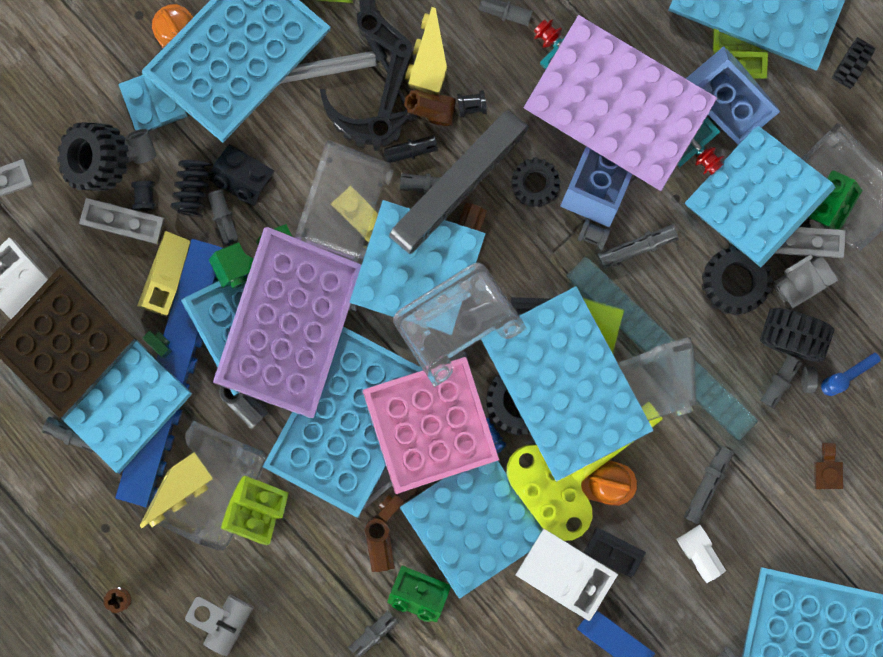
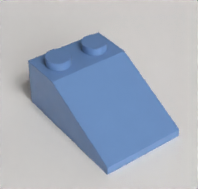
[686,46,780,145]
[560,146,632,227]

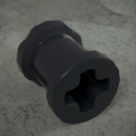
[457,90,487,118]
[131,181,157,210]

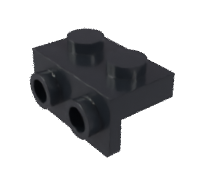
[209,144,275,206]

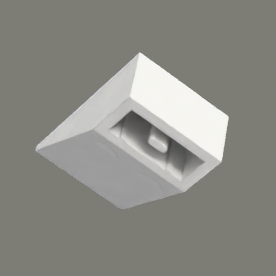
[0,238,48,319]
[516,528,618,621]

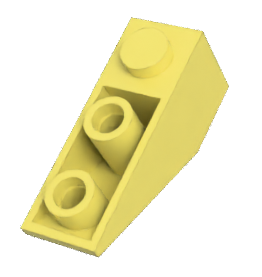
[405,7,447,95]
[137,231,190,316]
[140,452,213,528]

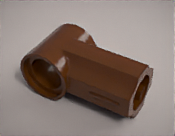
[404,90,456,126]
[458,202,487,231]
[365,517,395,572]

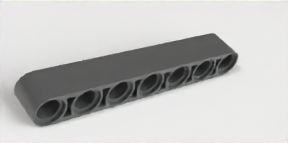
[389,110,529,254]

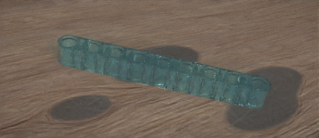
[566,257,758,441]

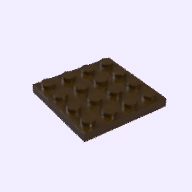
[0,266,137,420]

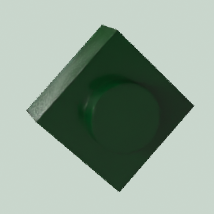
[142,330,172,359]

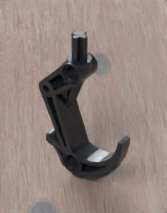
[320,0,418,151]

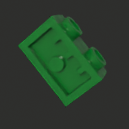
[808,170,863,230]
[387,565,451,622]

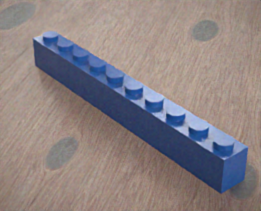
[115,239,223,507]

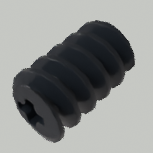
[170,159,213,218]

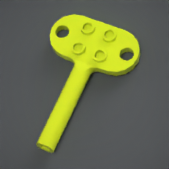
[507,403,663,541]

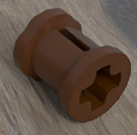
[103,587,131,613]

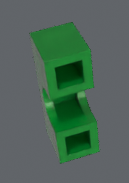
[209,224,292,289]

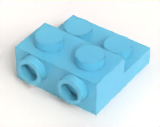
[119,75,188,131]

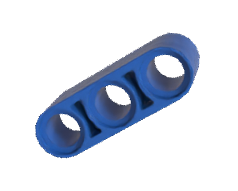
[577,610,655,657]

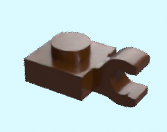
[814,443,843,489]
[378,487,417,522]

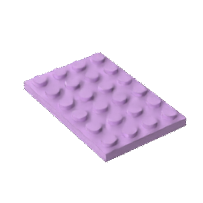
[524,15,718,191]
[213,227,361,418]

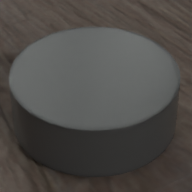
[801,366,818,393]

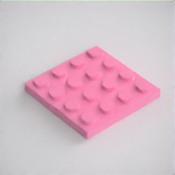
[362,357,499,494]

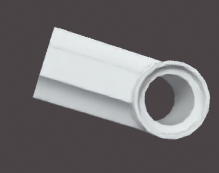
[677,525,726,583]

